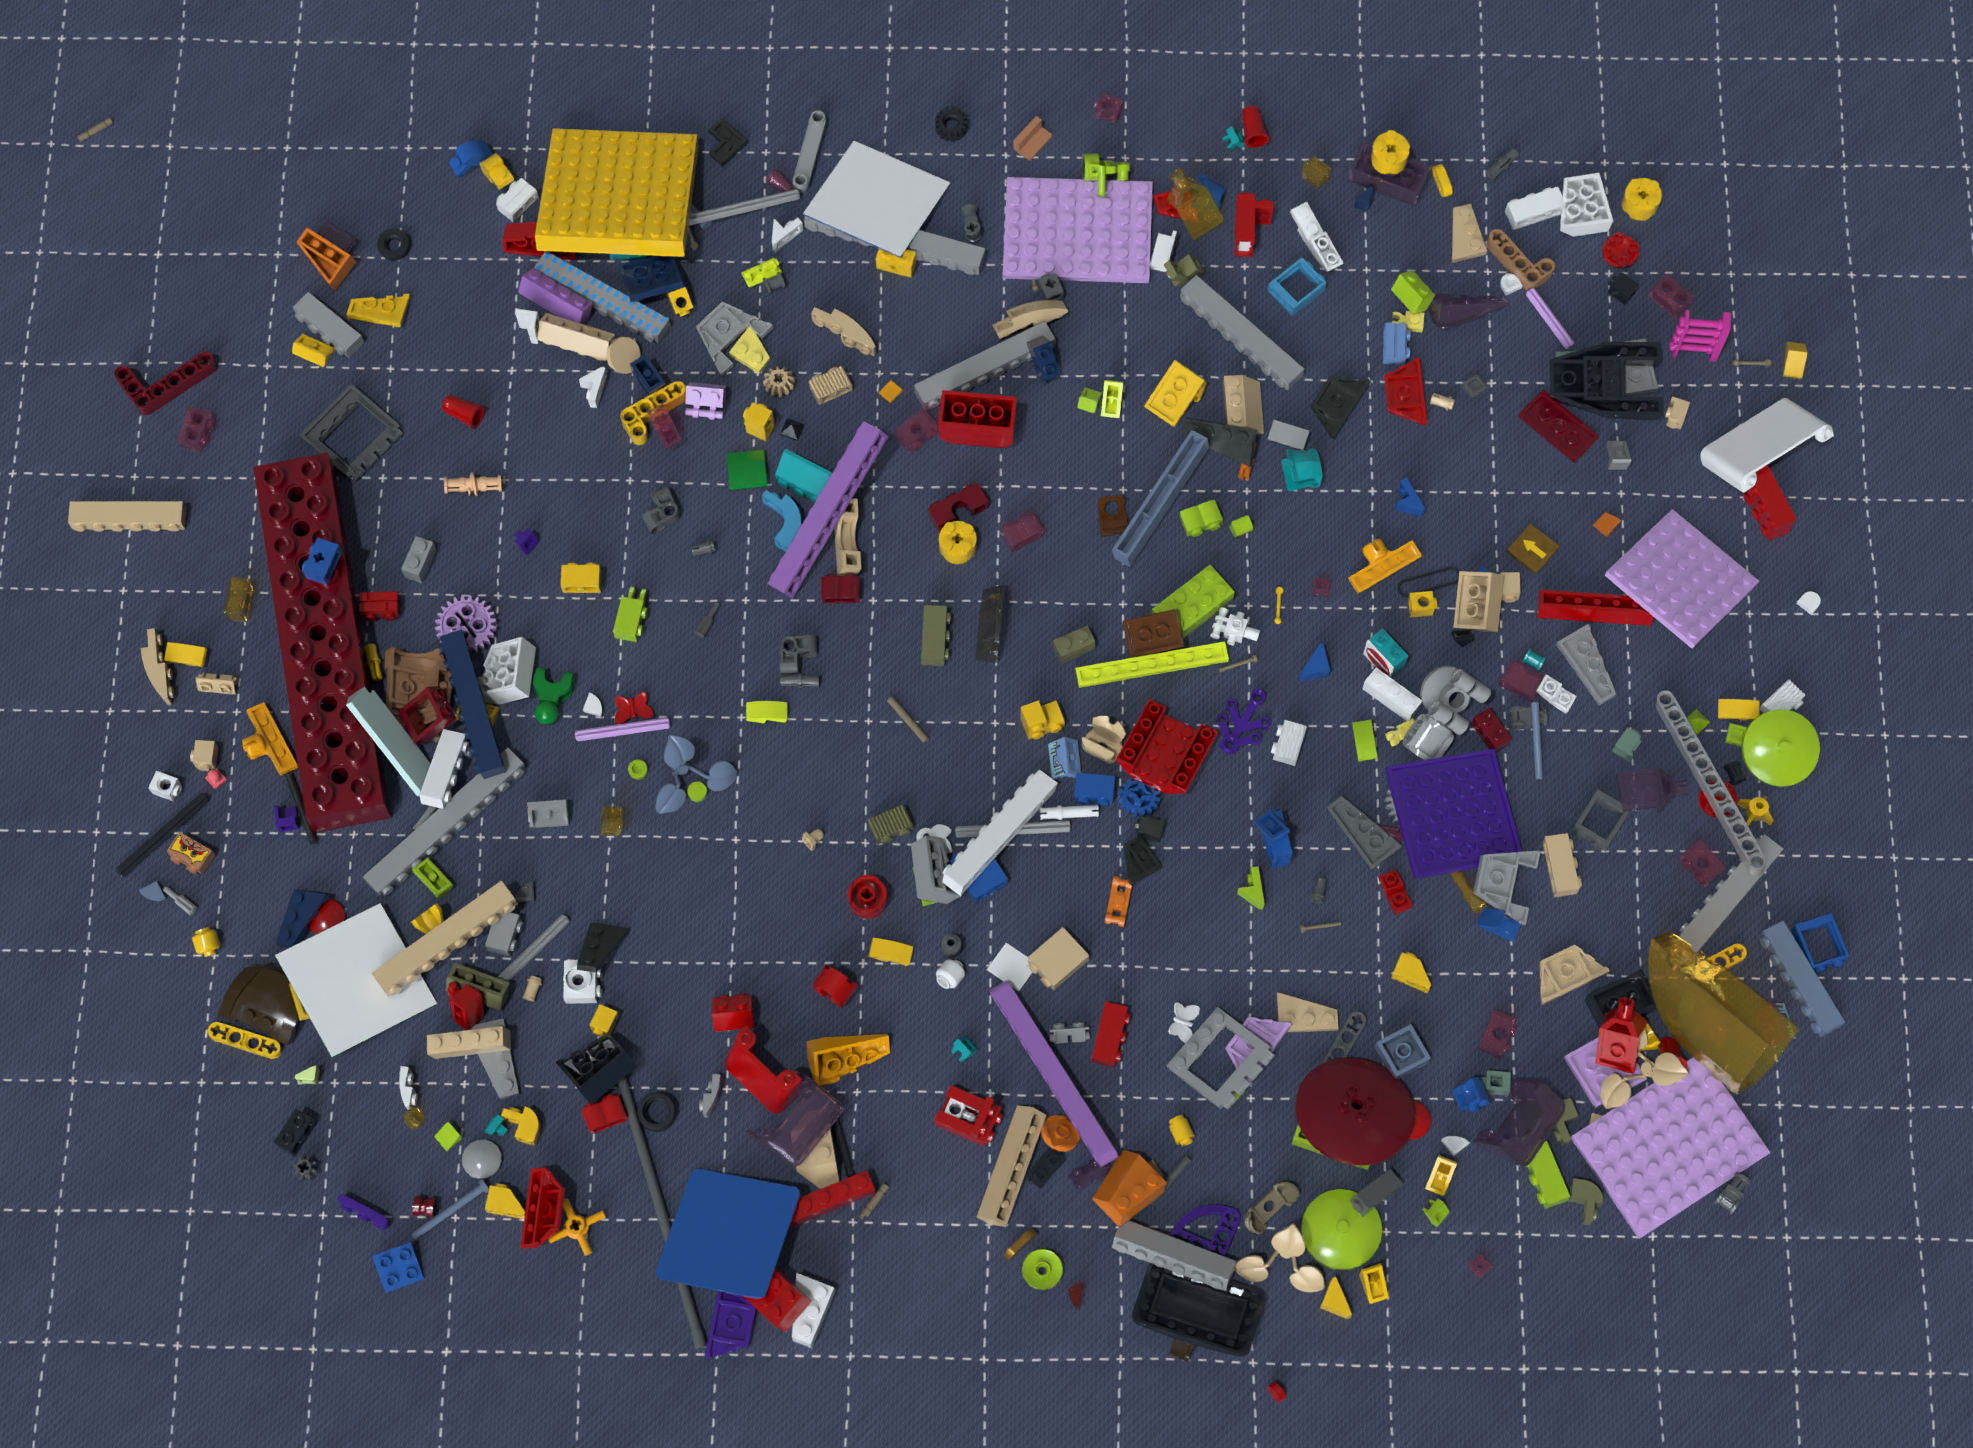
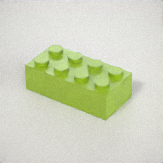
[1151,565,1235,638]

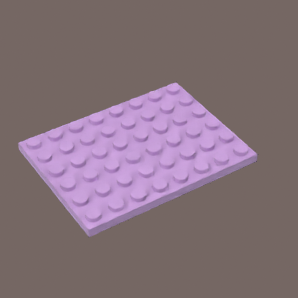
[1003,177,1152,283]
[1570,1052,1770,1239]

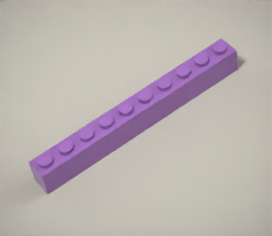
[767,421,888,599]

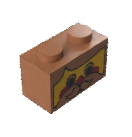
[166,832,216,875]

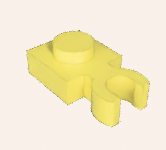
[1392,311,1424,333]
[1385,718,1415,746]

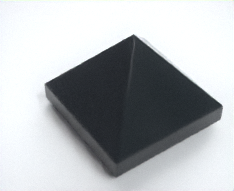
[780,418,805,441]
[1451,630,1473,648]

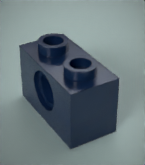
[1026,336,1060,382]
[630,354,666,396]

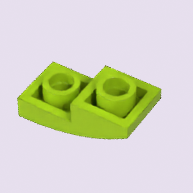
[1352,720,1377,761]

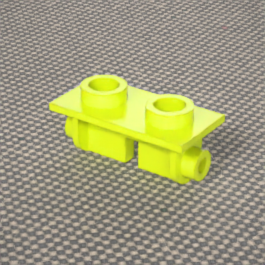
[741,258,782,288]

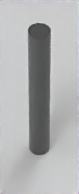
[1150,1156,1191,1206]

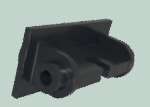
[1025,1147,1066,1189]

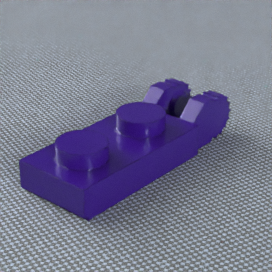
[337,1194,390,1230]

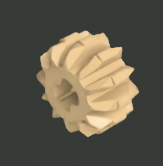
[763,365,795,398]

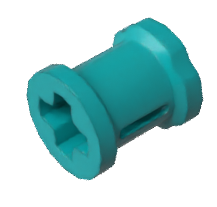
[1522,648,1547,672]

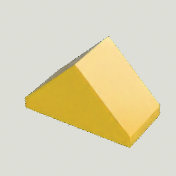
[1783,342,1808,379]
[1425,1155,1457,1196]
[1359,1264,1389,1304]
[1320,1277,1352,1319]

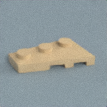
[1451,204,1487,263]
[1276,992,1338,1032]

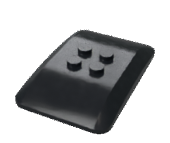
[1132,1262,1266,1357]

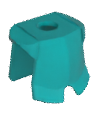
[1281,448,1323,492]

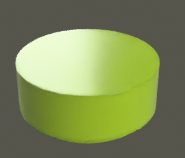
[628,759,648,780]
[687,782,707,802]

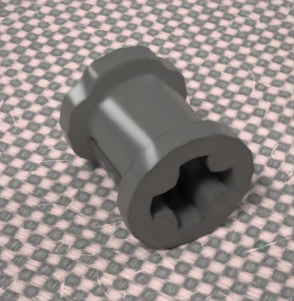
[762,272,785,294]

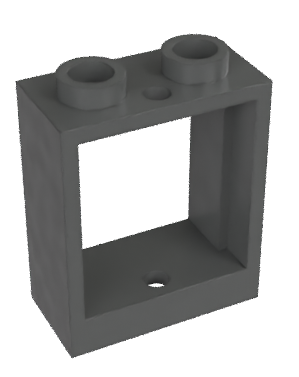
[1572,789,1631,852]

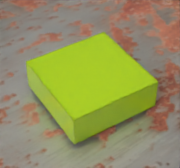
[1725,723,1747,747]

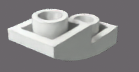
[1536,675,1577,714]
[399,1066,418,1111]

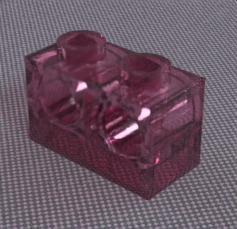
[1649,274,1694,320]
[177,407,214,452]

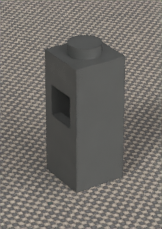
[1350,1169,1403,1217]

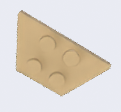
[1539,945,1610,1005]

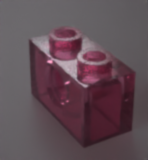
[646,403,682,448]
[894,408,938,453]
[1680,839,1726,887]
[1478,1010,1517,1059]

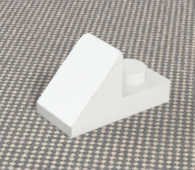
[772,218,803,252]
[579,367,607,408]

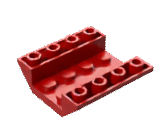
[1116,699,1218,794]

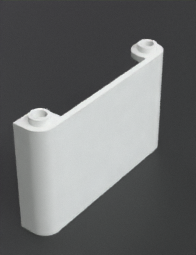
[1700,398,1834,493]

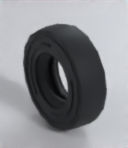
[377,228,410,261]

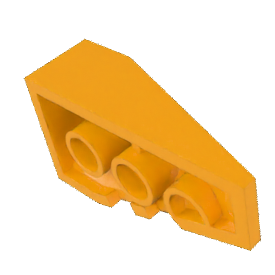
[806,1034,890,1087]

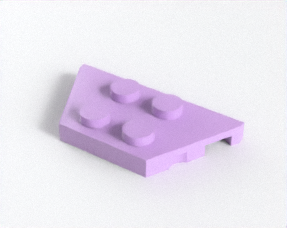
[1225,1017,1292,1083]

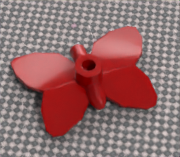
[615,692,653,724]

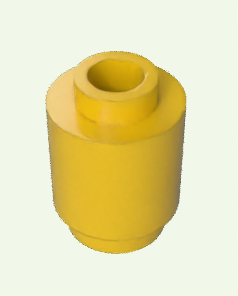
[1169,1115,1195,1146]

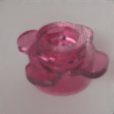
[1311,578,1331,597]
[1468,1254,1492,1278]

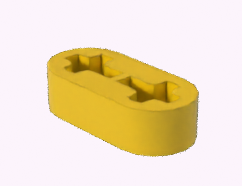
[1432,164,1453,198]

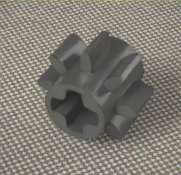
[292,1156,318,1182]

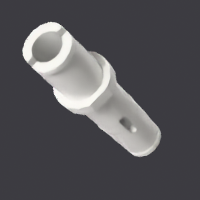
[1040,804,1099,820]

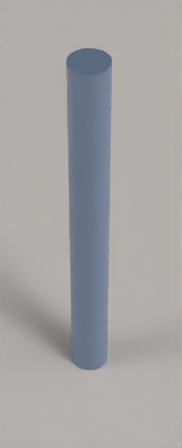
[1531,702,1543,780]

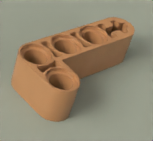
[1487,229,1555,291]

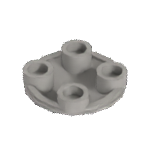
[462,1140,502,1179]

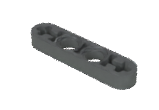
[1322,1011,1366,1063]

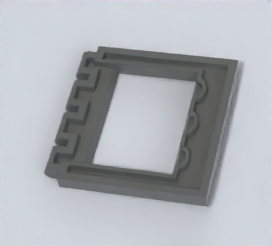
[299,384,403,481]

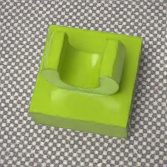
[1422,1199,1450,1227]

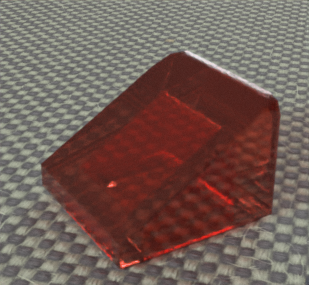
[1068,1283,1082,1310]

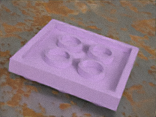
[1564,1038,1647,1109]

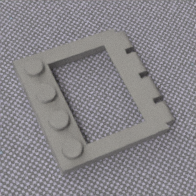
[1166,1007,1275,1109]

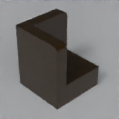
[1169,1339,1194,1362]

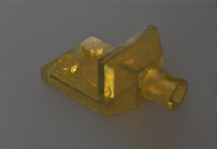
[1167,169,1225,240]

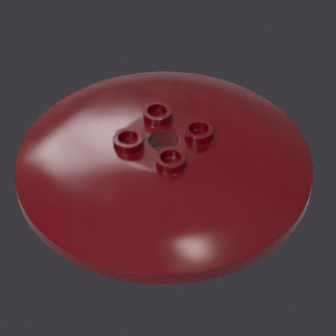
[1295,1058,1415,1166]

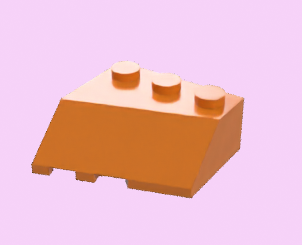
[1092,1150,1166,1228]

